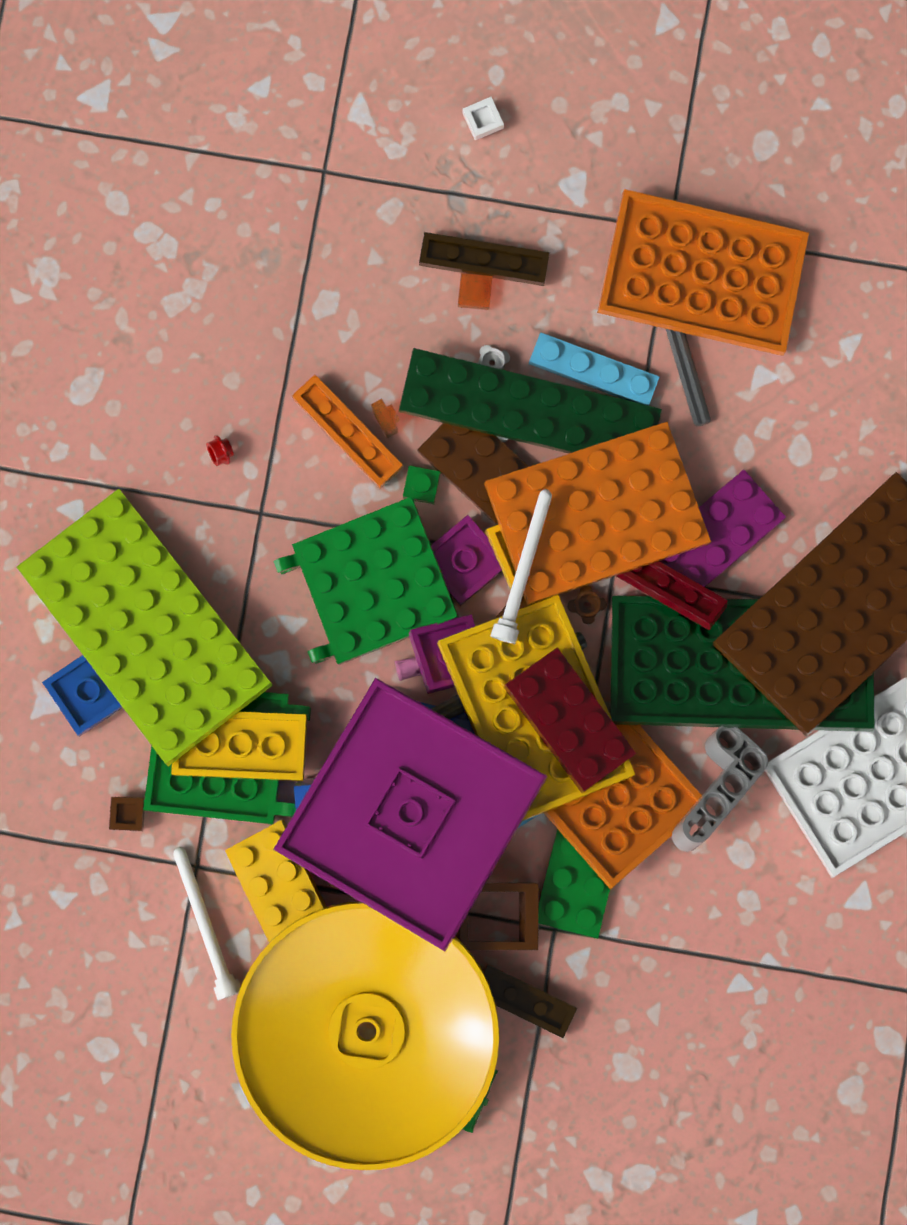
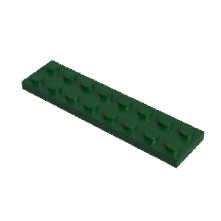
[398,348,662,454]

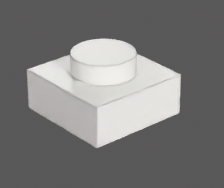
[462,97,504,140]

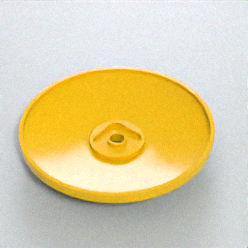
[231,902,499,1170]

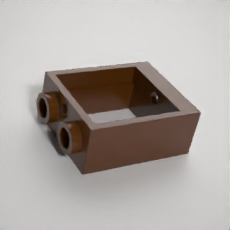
[455,882,538,950]

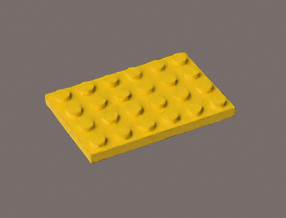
[437,595,635,821]

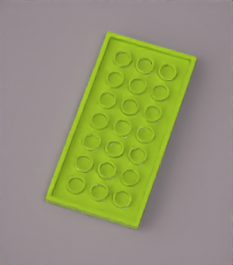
[17,489,273,767]

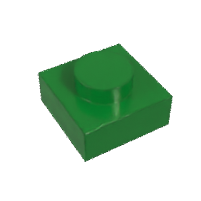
[403,466,440,505]

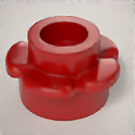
[206,435,234,466]

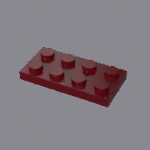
[504,647,636,793]

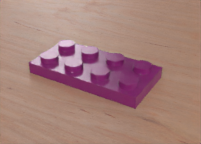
[660,469,786,587]

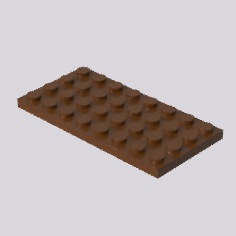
[713,472,907,737]

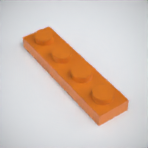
[292,374,403,489]

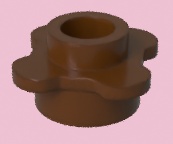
[568,586,607,625]

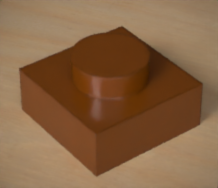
[109,797,145,831]

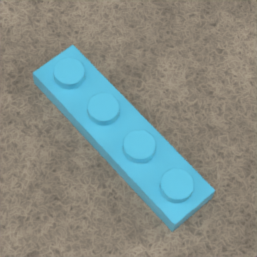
[529,332,660,406]

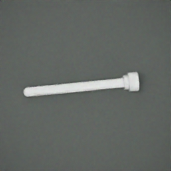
[490,489,552,644]
[173,847,241,1001]

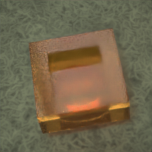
[458,273,493,310]
[371,399,400,438]

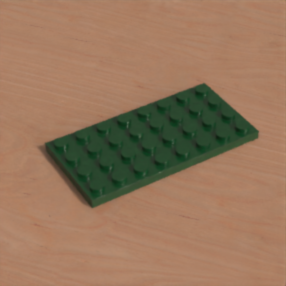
[610,596,875,732]

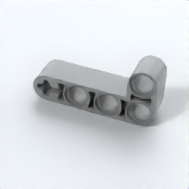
[672,726,768,852]

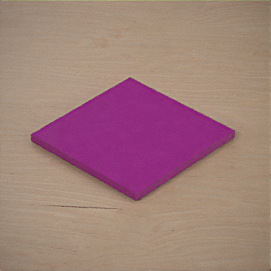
[273,677,547,952]

